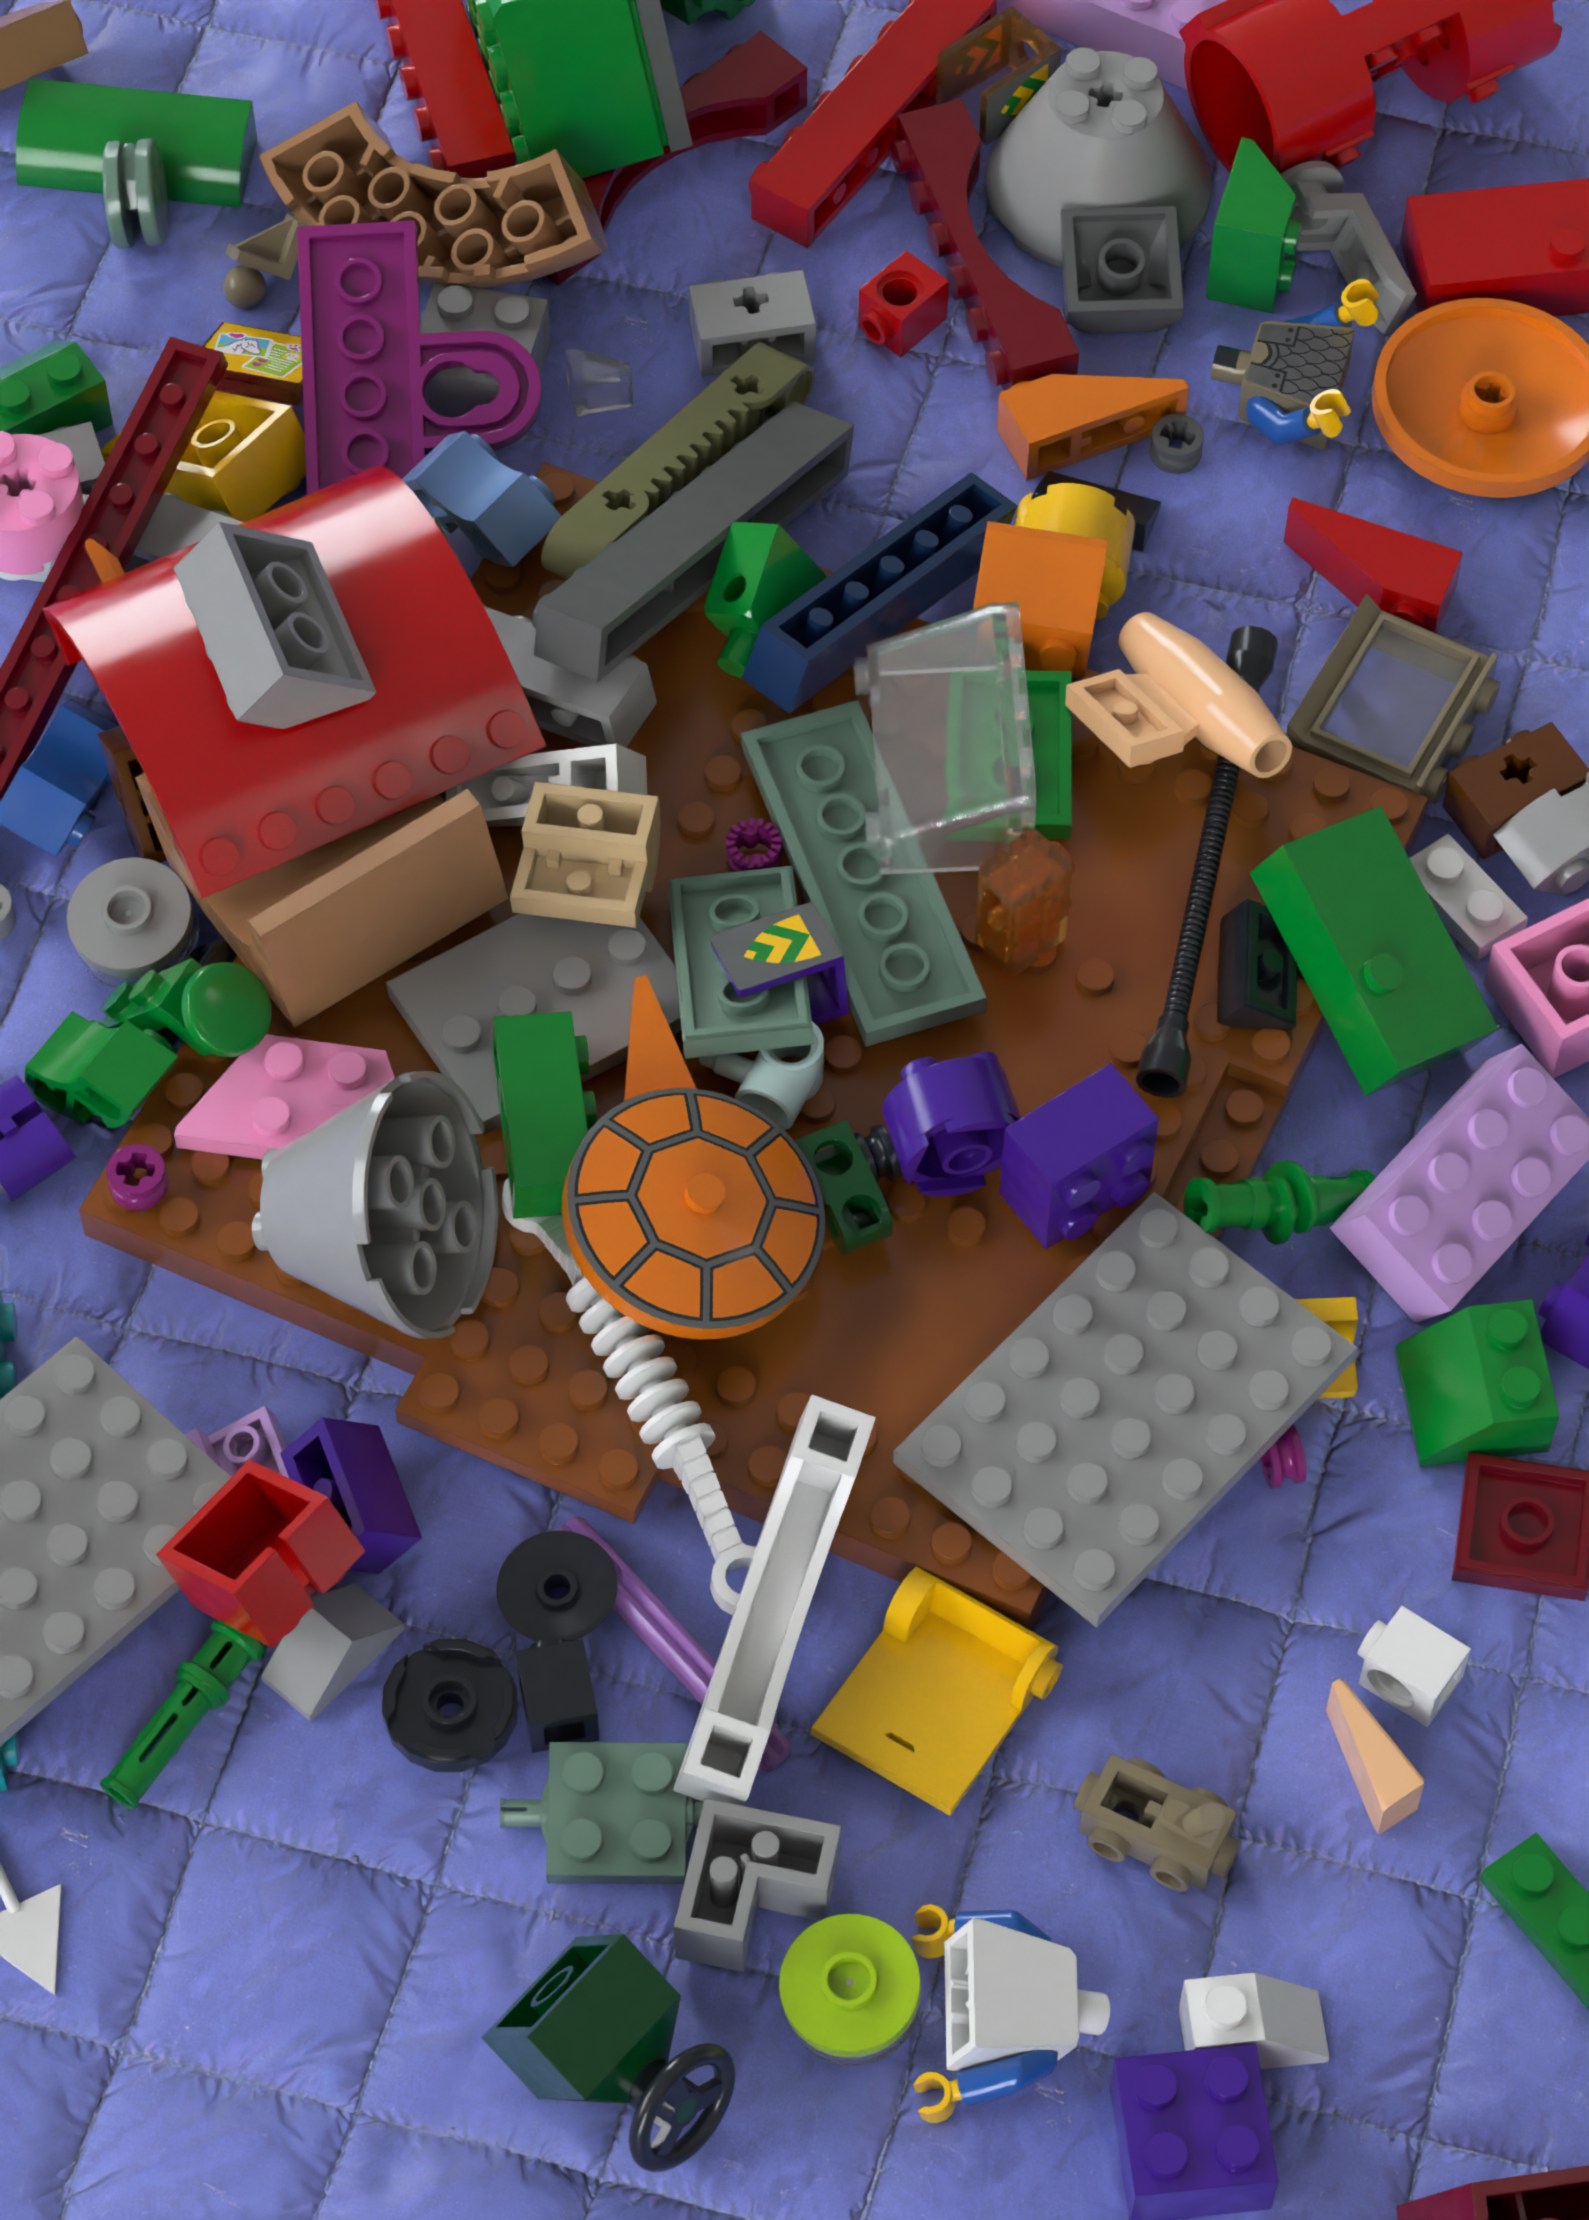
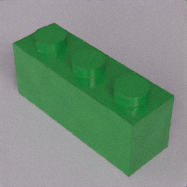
[492,1011,597,1219]

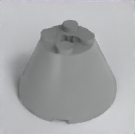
[985,47,1212,269]
[251,1071,498,1339]

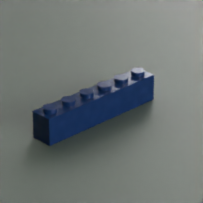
[742,472,1018,714]

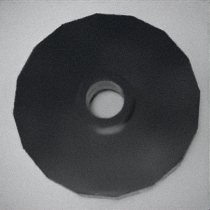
[382,1639,518,1772]

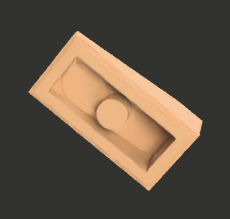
[1326,1678,1425,1834]

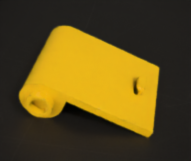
[810,1566,1063,1816]

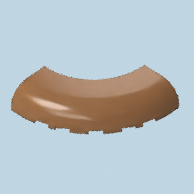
[259,101,608,288]

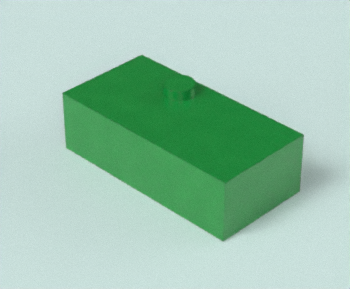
[1250,806,1499,1097]

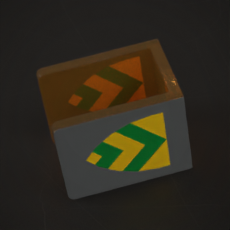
[936,5,1062,145]

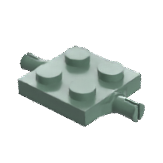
[500,1742,704,1884]

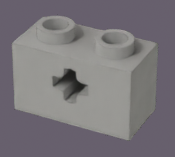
[689,270,816,377]

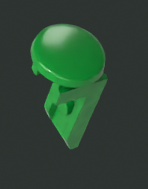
[101,958,272,1057]

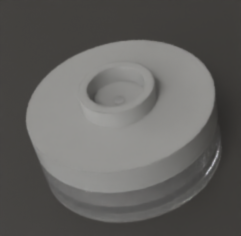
[66,857,199,989]

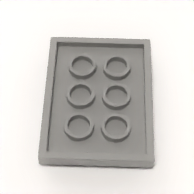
[386,913,682,1135]

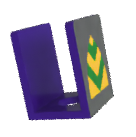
[710,901,849,1025]

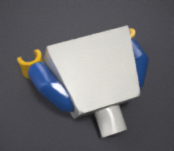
[911,1904,1110,2123]

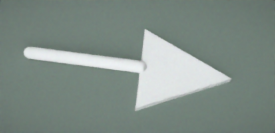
[0,1863,62,1996]

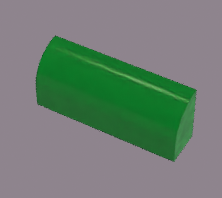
[16,78,257,208]

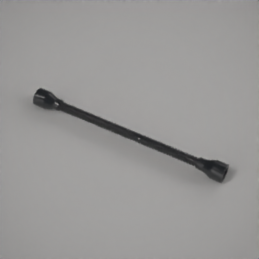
[1136,626,1278,1098]

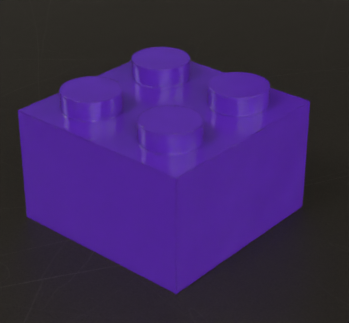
[999,1063,1159,1249]
[1110,2043,1279,2220]

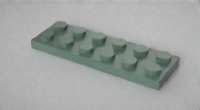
[741,700,987,1047]

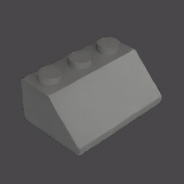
[173,522,377,729]

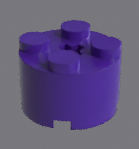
[882,1052,1022,1197]

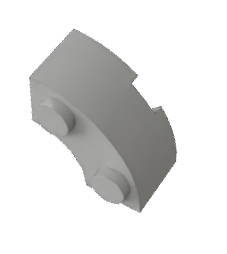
[1493,772,1589,896]

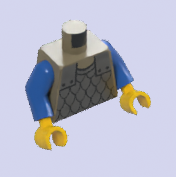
[1211,279,1380,450]

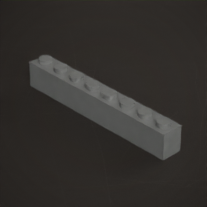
[532,401,854,682]

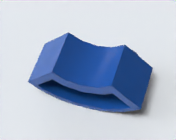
[0,699,118,857]

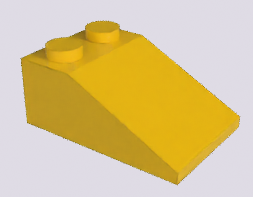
[100,391,306,522]

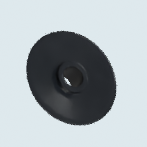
[496,1531,617,1642]

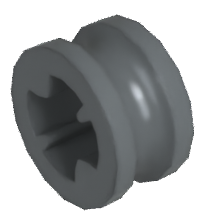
[1150,414,1204,474]

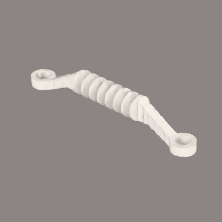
[502,1178,756,1616]

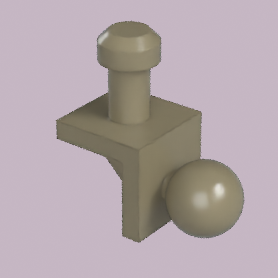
[223,213,309,309]

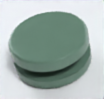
[102,138,168,249]

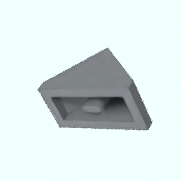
[261,1583,405,1722]

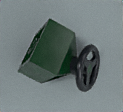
[481,1934,735,2172]

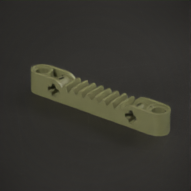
[541,342,815,580]

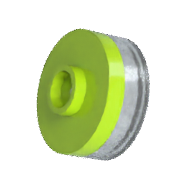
[779,1914,923,2066]

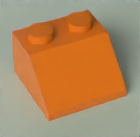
[965,521,1108,679]

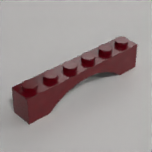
[546,31,808,285]
[890,99,1079,391]

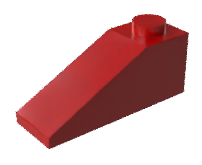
[1284,497,1463,634]

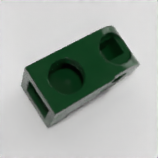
[795,1119,893,1255]

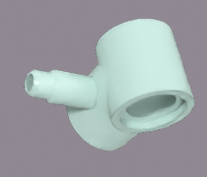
[699,1022,824,1130]

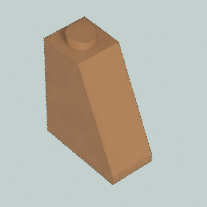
[0,0,89,91]

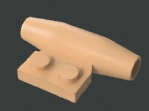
[1065,612,1292,778]

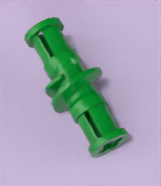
[1183,1160,1375,1245]

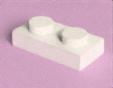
[1409,834,1528,962]

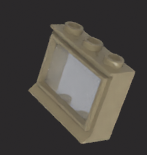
[1286,593,1501,804]

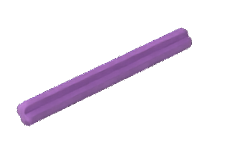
[557,1516,791,1772]

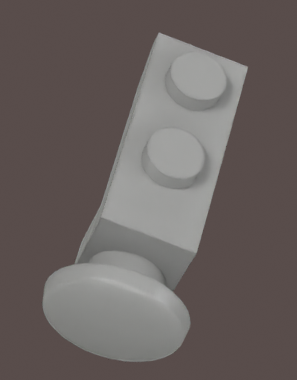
[1280,161,1417,334]

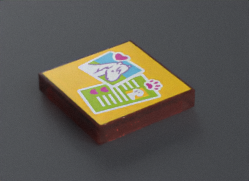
[203,322,303,406]

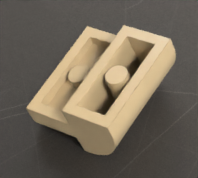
[510,782,661,928]

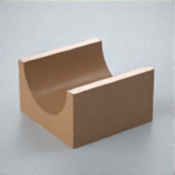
[135,773,509,1028]

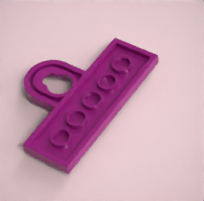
[297,220,542,495]

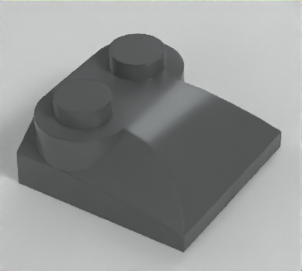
[1060,206,1184,333]

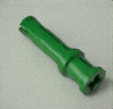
[100,1619,265,1810]

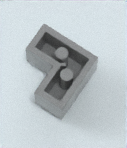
[674,1798,842,1972]

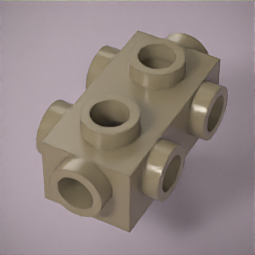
[1073,1753,1242,1892]

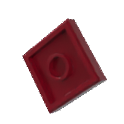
[1451,1452,1589,1601]

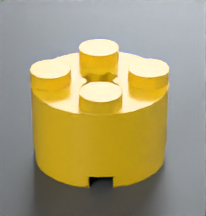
[1014,483,1135,620]

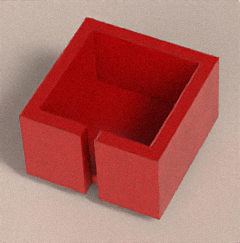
[156,1460,365,1648]

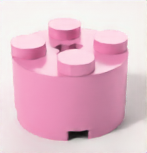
[0,431,84,575]

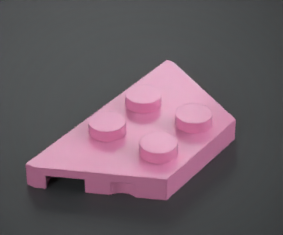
[174,1034,395,1160]

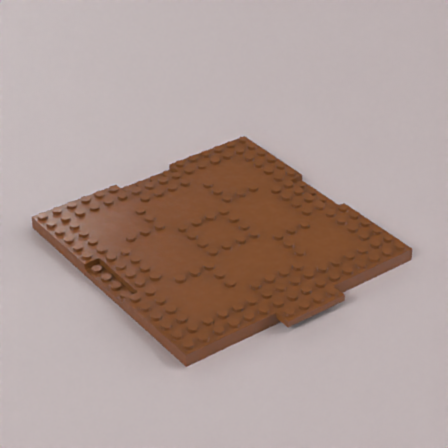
[79,462,1428,1630]

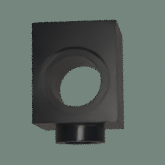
[516,1638,599,1753]

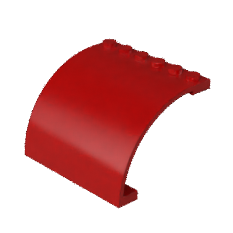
[42,466,546,899]

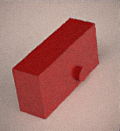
[1400,178,1589,317]

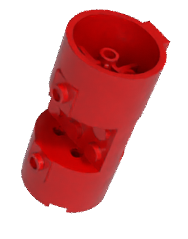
[1179,0,1562,174]

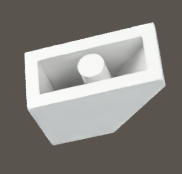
[1178,1973,1329,2069]

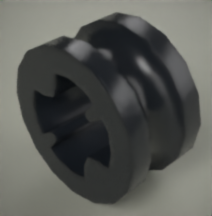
[854,1124,901,1184]

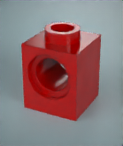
[858,250,949,358]

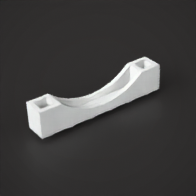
[673,1395,876,1806]

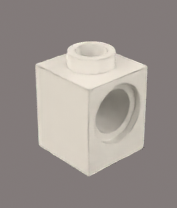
[1357,1605,1471,1728]

